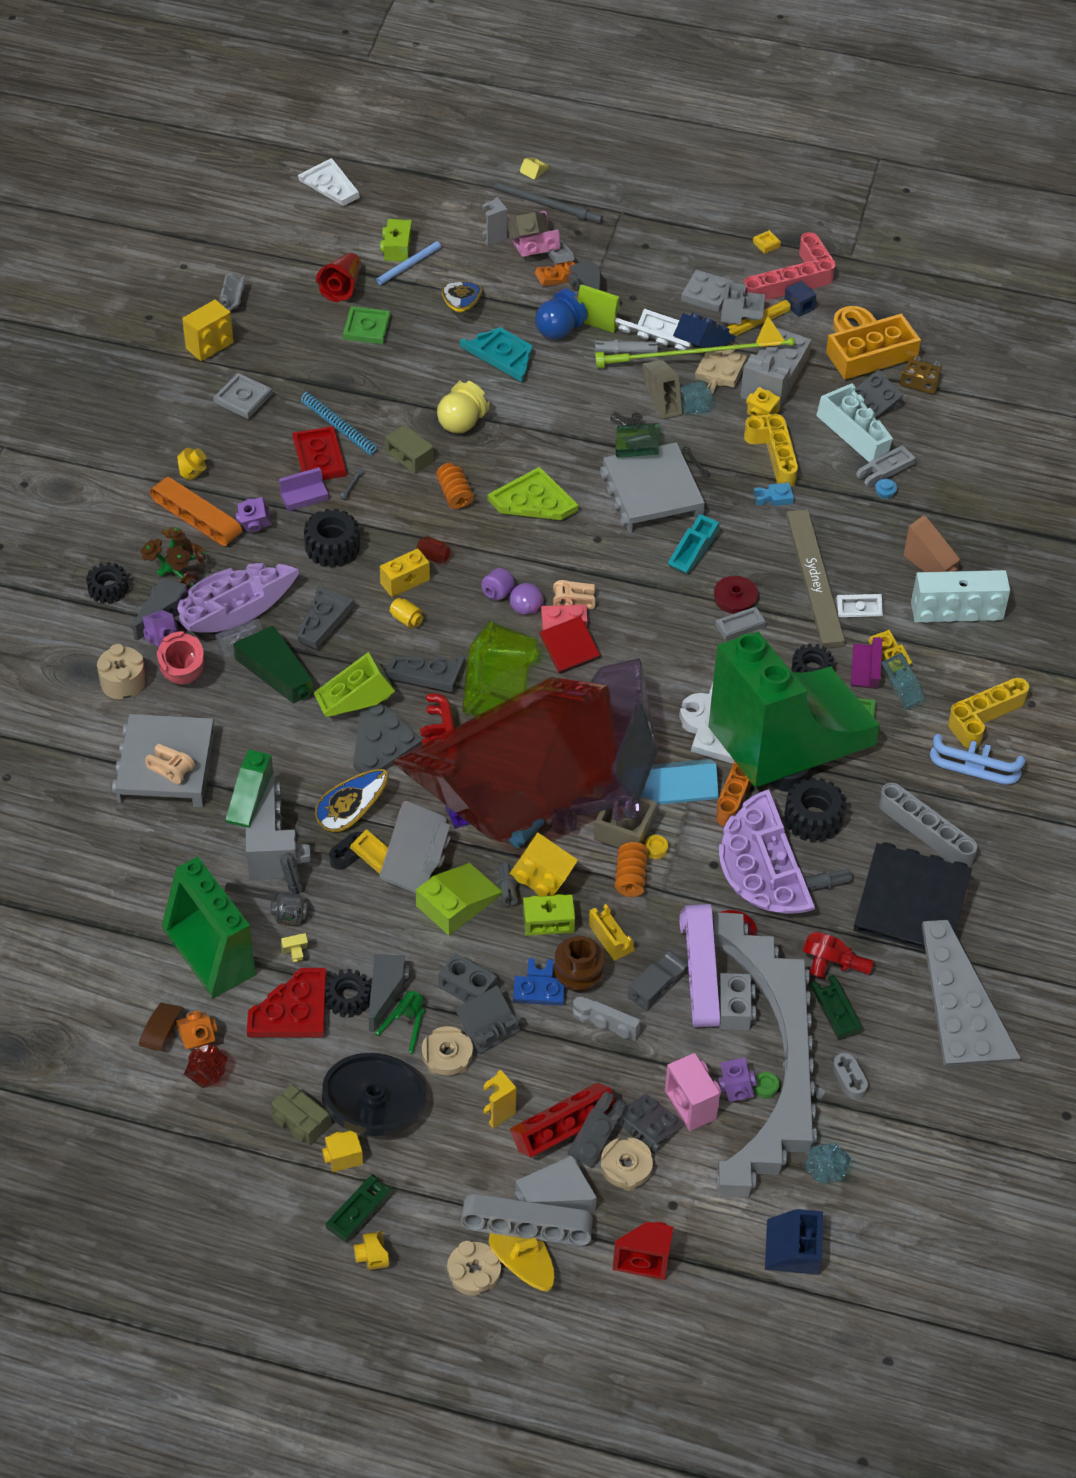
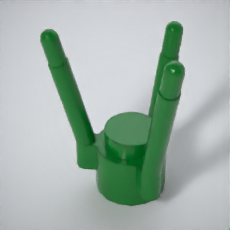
[375,991,425,1054]

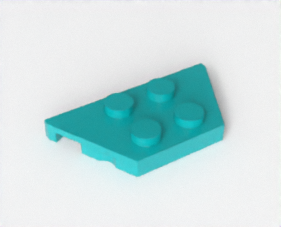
[459,327,532,382]

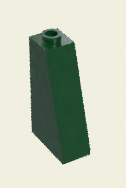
[233,626,313,703]

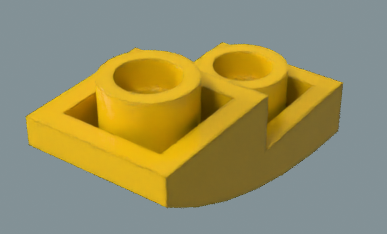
[868,630,912,672]

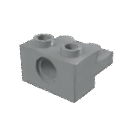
[721,282,765,325]

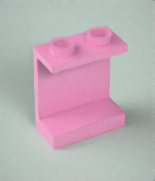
[507,211,560,257]

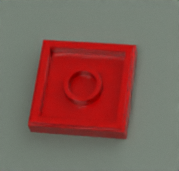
[539,616,600,674]

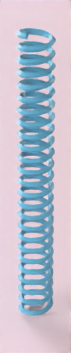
[301,392,377,456]

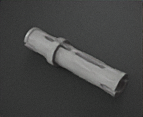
[595,339,658,355]

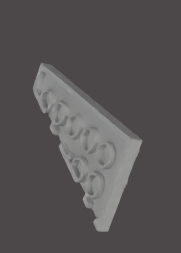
[922,920,1021,1067]

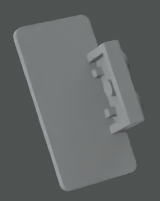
[380,801,450,893]

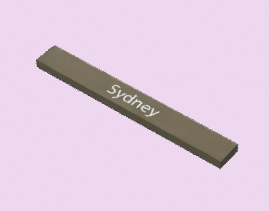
[786,509,845,648]

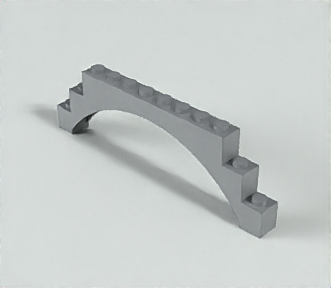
[712,913,817,1198]

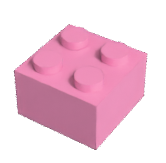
[665,1053,721,1131]

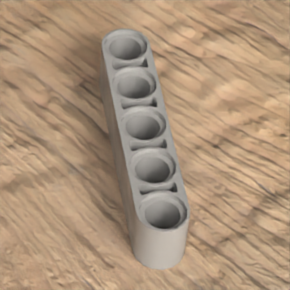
[879,783,977,867]
[461,1194,593,1246]

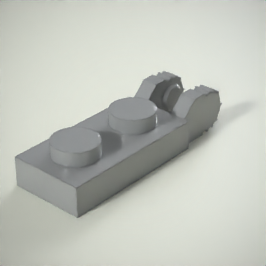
[856,445,916,488]
[573,996,640,1041]

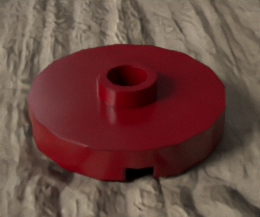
[714,576,758,614]

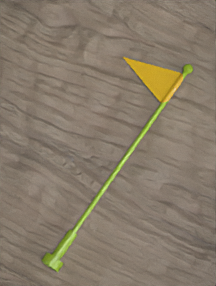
[595,316,795,369]

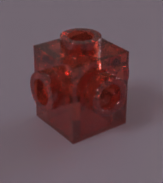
[183,1044,228,1088]

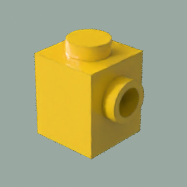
[322,1131,363,1172]

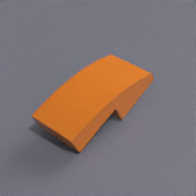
[535,261,576,286]

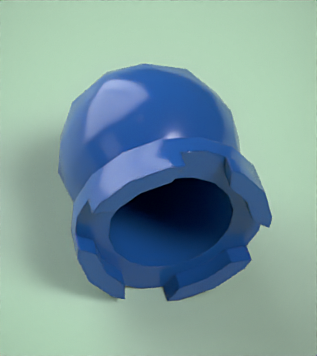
[535,288,587,340]

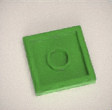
[343,306,391,344]

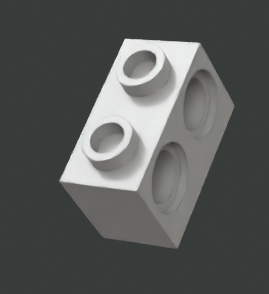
[719,973,756,1030]

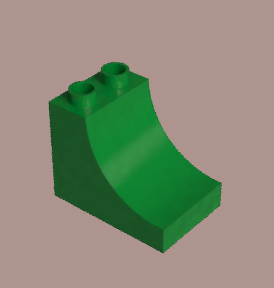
[708,631,880,787]

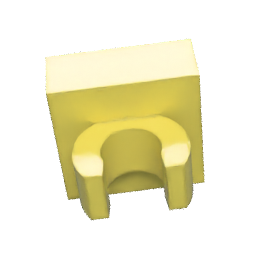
[281,933,308,963]

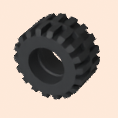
[304,509,360,567]
[784,778,846,842]

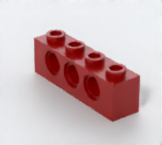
[510,1082,616,1158]

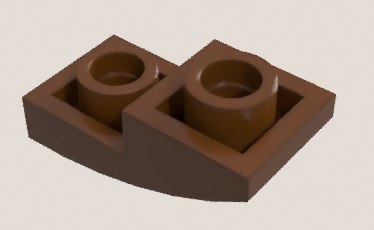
[139,1002,184,1051]

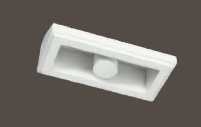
[835,594,883,618]

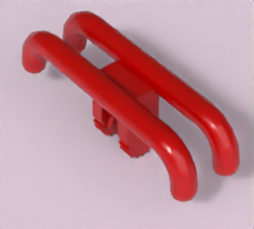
[420,693,459,780]

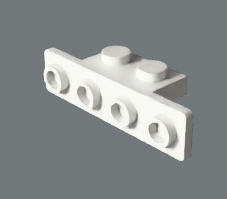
[615,309,694,351]

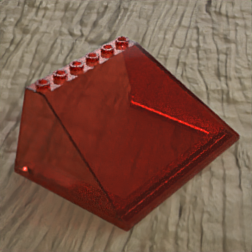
[392,677,620,842]

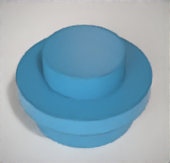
[875,479,897,499]

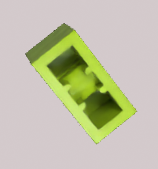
[380,219,412,262]
[523,894,575,936]

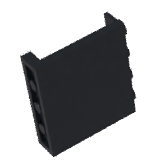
[853,842,972,951]

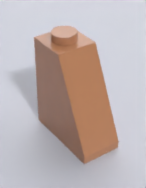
[903,515,960,572]

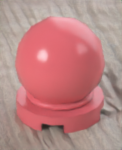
[157,631,205,685]

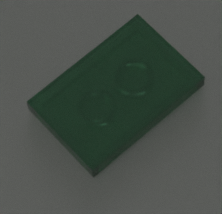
[615,423,660,458]

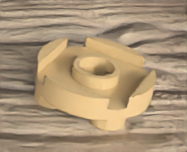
[422,1026,473,1076]
[601,1137,653,1191]
[447,1241,501,1296]

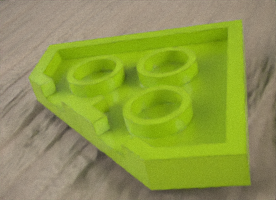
[487,467,579,520]

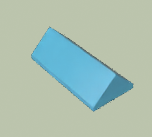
[618,759,718,805]

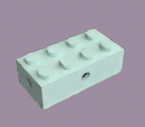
[911,570,1010,623]

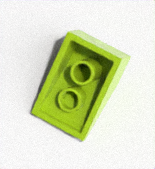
[313,652,395,717]
[416,863,502,936]

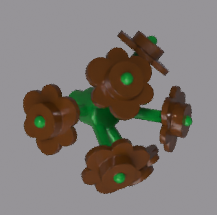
[141,527,206,591]

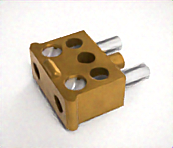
[899,356,942,394]

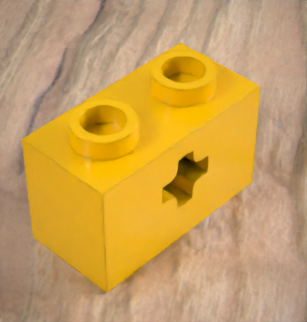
[380,548,430,597]

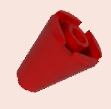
[316,253,362,302]

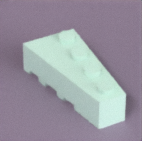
[816,383,893,462]

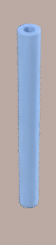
[376,241,441,285]

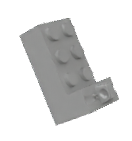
[740,328,812,408]
[246,772,311,880]

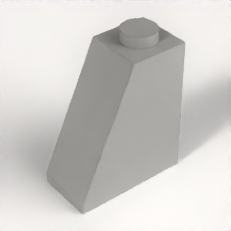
[513,1156,597,1212]

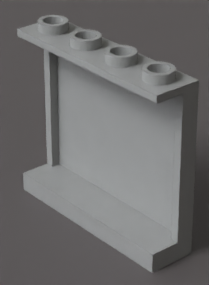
[600,442,705,533]
[112,714,215,808]

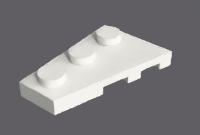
[298,158,360,206]

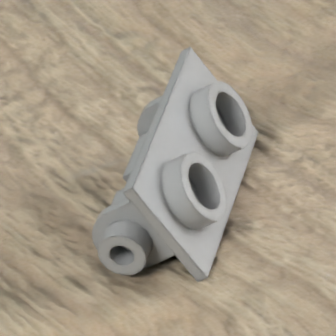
[219,273,246,311]

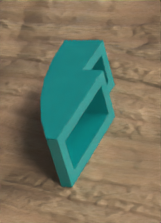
[667,514,720,574]

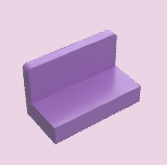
[279,468,329,511]

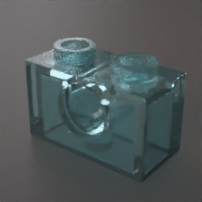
[881,652,926,710]

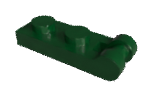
[325,1174,394,1243]

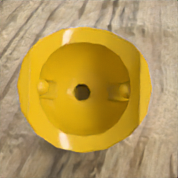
[177,448,206,481]
[353,1231,389,1271]

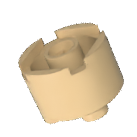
[97,644,146,699]

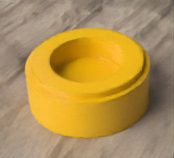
[644,835,668,859]

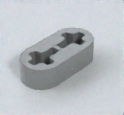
[832,1053,868,1100]

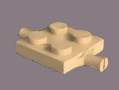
[695,342,748,394]

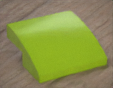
[578,284,620,333]

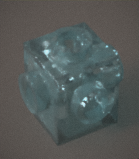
[680,381,712,415]
[804,1143,851,1183]

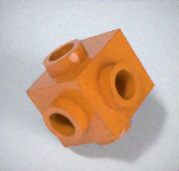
[176,1010,218,1050]

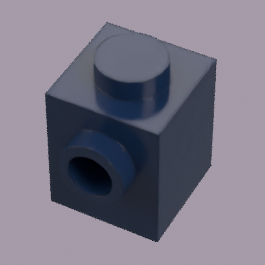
[784,281,817,317]

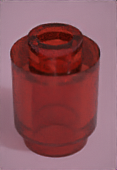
[416,536,451,563]

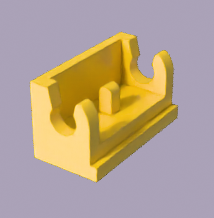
[589,904,635,961]
[484,1070,516,1129]

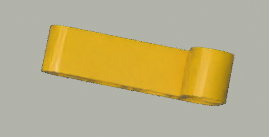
[744,414,798,488]
[948,678,1029,749]

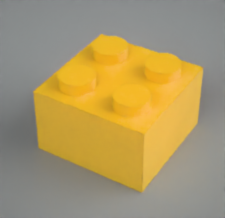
[182,299,234,361]
[509,832,578,897]

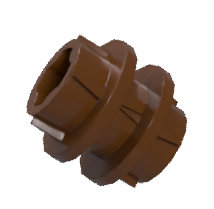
[554,936,604,991]

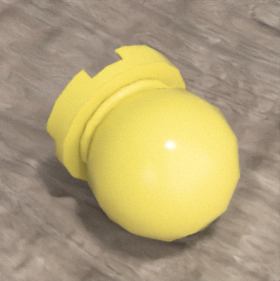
[437,380,490,433]

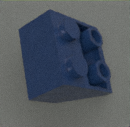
[673,312,736,352]
[765,1209,823,1275]

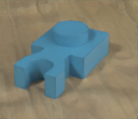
[754,483,794,506]

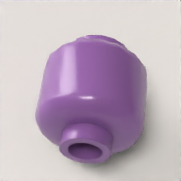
[482,568,515,601]

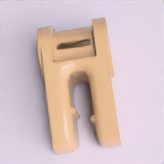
[553,580,595,610]
[145,744,195,784]

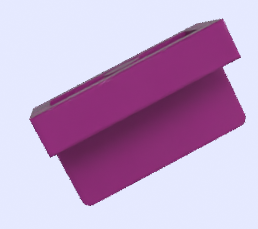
[851,637,882,689]

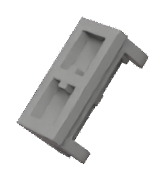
[482,197,507,246]

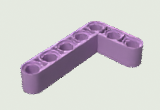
[679,904,720,1028]

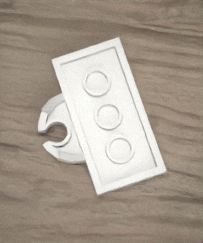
[679,683,734,764]

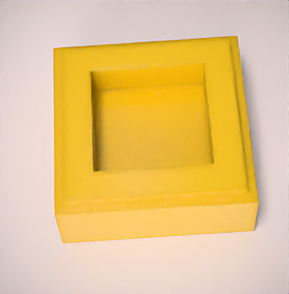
[753,230,781,254]

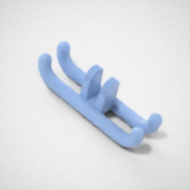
[930,734,1025,785]

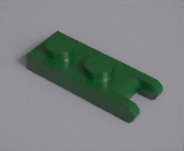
[810,975,862,1040]

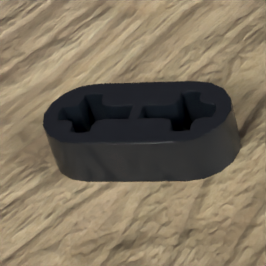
[329,832,363,870]

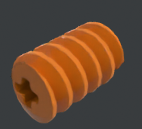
[436,463,474,509]
[614,842,648,897]

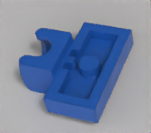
[513,958,564,1006]

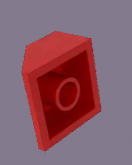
[612,1221,674,1280]

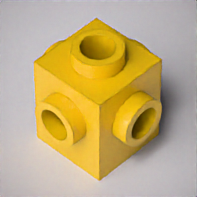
[746,387,780,416]

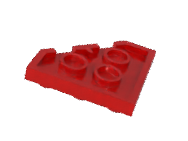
[247,968,326,1037]

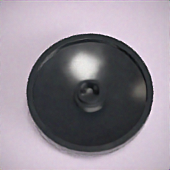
[322,1053,426,1136]

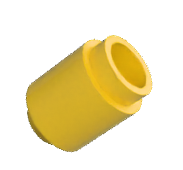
[389,598,423,629]

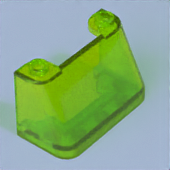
[462,621,539,718]

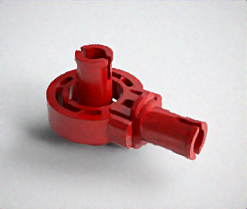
[802,932,873,978]

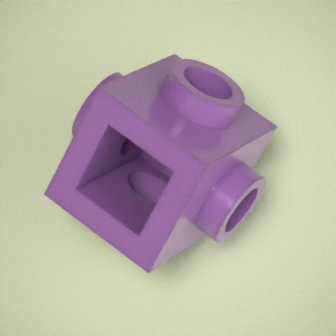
[236,497,272,532]
[142,610,178,647]
[718,1057,757,1102]

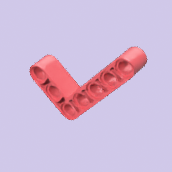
[743,232,835,301]

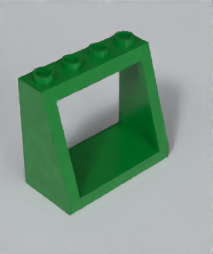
[162,856,256,999]

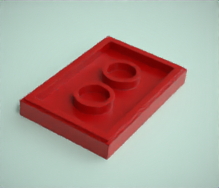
[292,426,347,480]

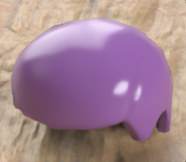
[510,583,544,615]

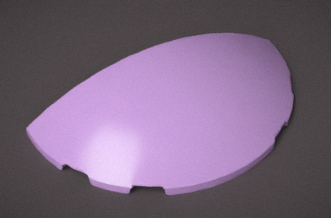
[178,563,299,632]
[719,789,815,914]

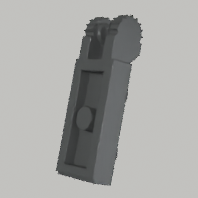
[568,1092,625,1168]

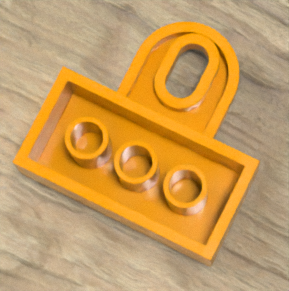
[826,306,921,380]

